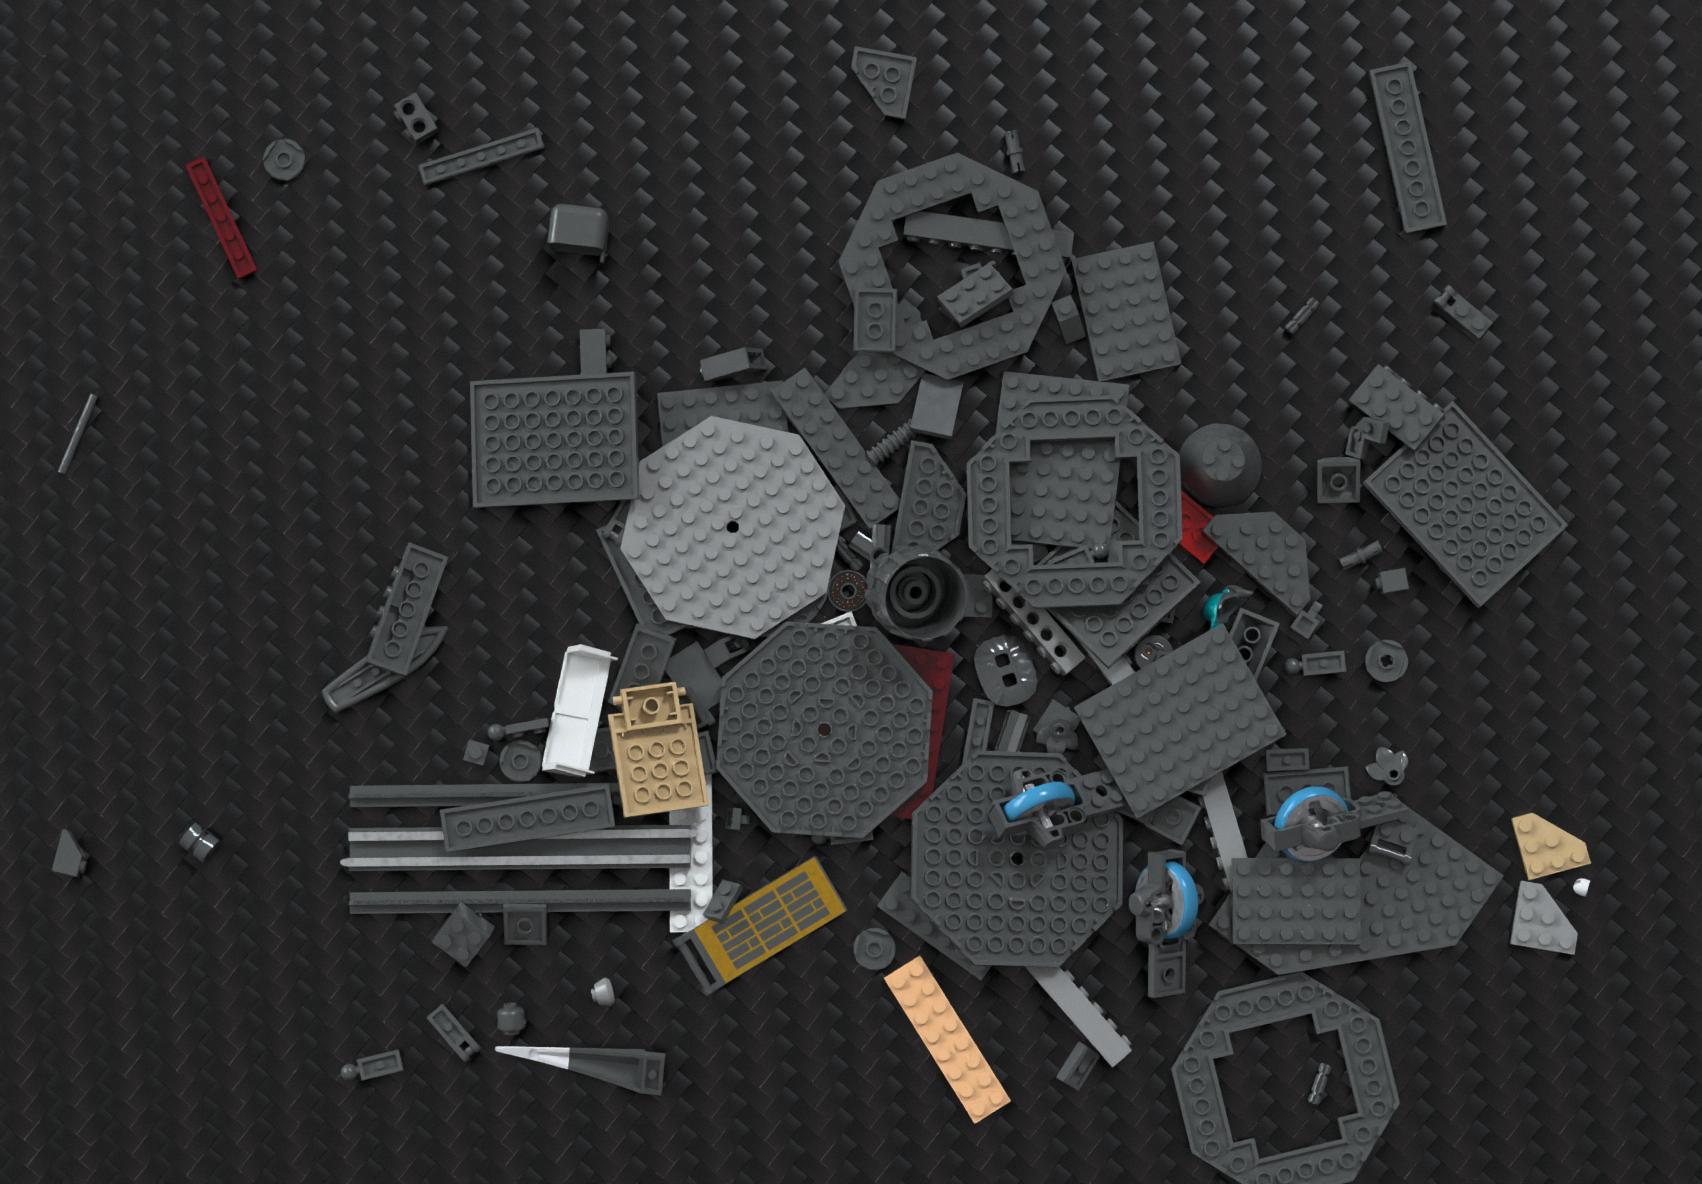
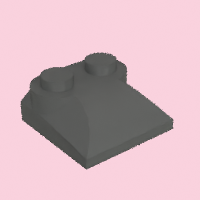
[1316,457,1360,503]

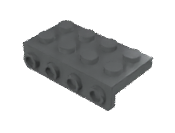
[1349,364,1446,452]

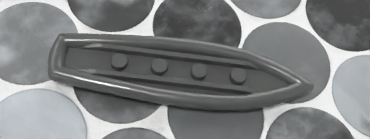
[322,626,449,713]

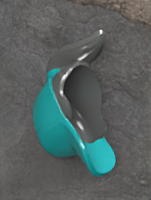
[1203,585,1253,630]

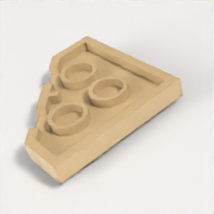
[1511,813,1591,880]

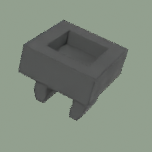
[725,808,750,830]

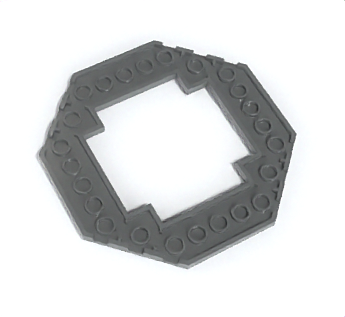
[839,153,1066,380]
[967,395,1183,609]
[1171,971,1400,1184]

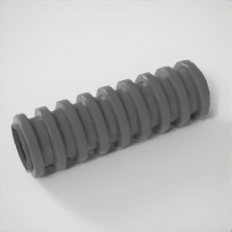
[865,419,921,466]

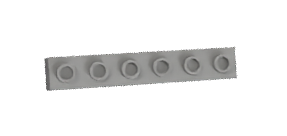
[981,569,1086,676]

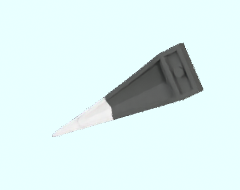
[495,1046,666,1095]

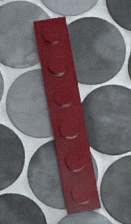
[185,157,258,280]

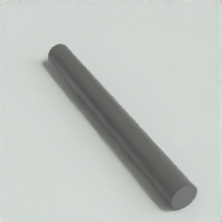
[58,394,98,474]

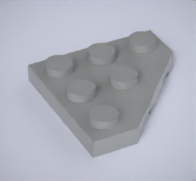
[1510,881,1578,955]

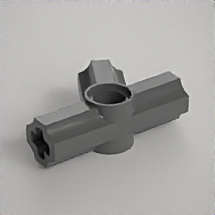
[848,524,891,588]

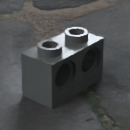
[394,92,439,144]

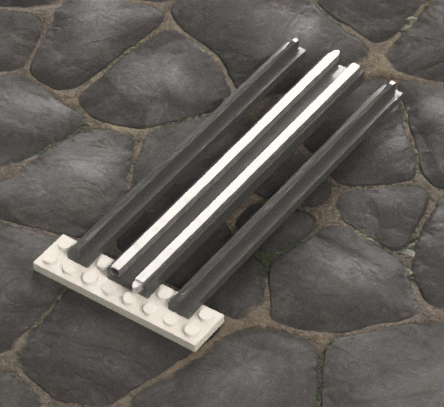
[340,774,713,932]

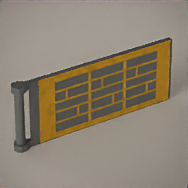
[672,856,847,996]

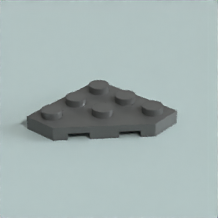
[851,46,917,120]

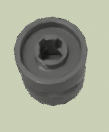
[179,823,220,863]

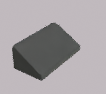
[1057,1042,1101,1091]

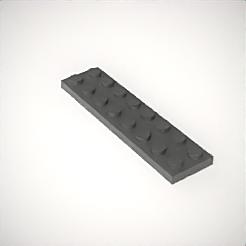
[1369,61,1447,234]
[770,368,900,530]
[440,784,616,852]

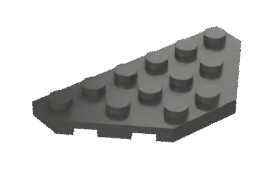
[824,299,926,409]
[891,440,966,554]
[1201,512,1310,616]

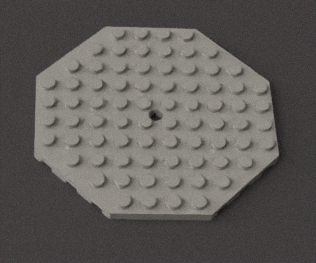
[620,416,845,640]

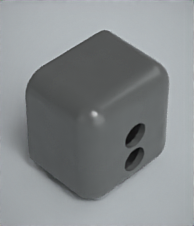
[547,204,610,264]

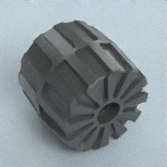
[865,545,969,642]

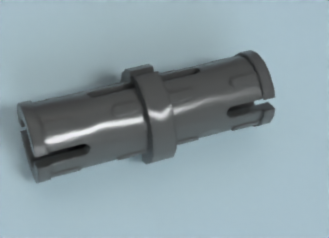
[1004,130,1026,174]
[1339,541,1383,571]

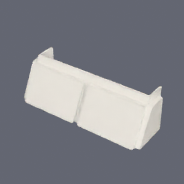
[542,644,618,778]

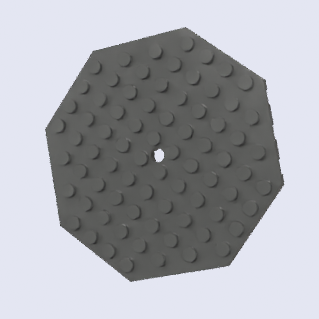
[716,621,933,838]
[911,750,1123,968]

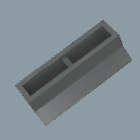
[994,709,1031,752]

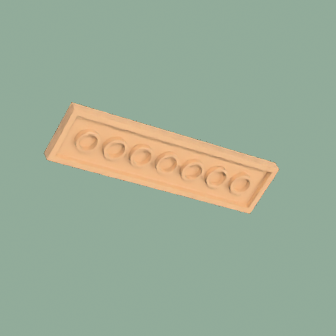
[884,956,1011,1124]

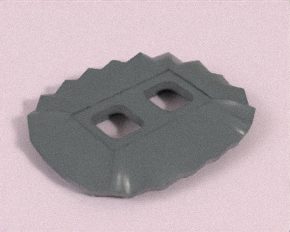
[974,635,1038,707]

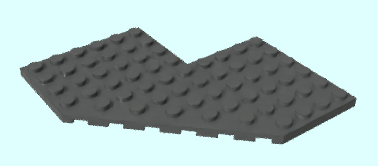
[1208,804,1504,975]

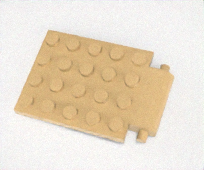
[608,682,709,818]

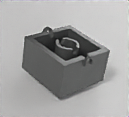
[432,902,495,967]

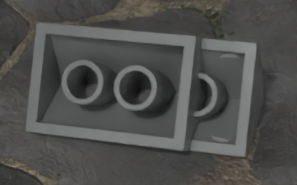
[1230,608,1280,682]

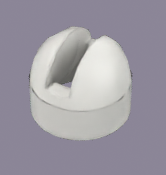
[1573,878,1590,897]

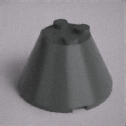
[1179,424,1262,508]

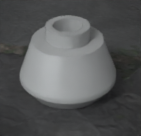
[591,978,615,1006]

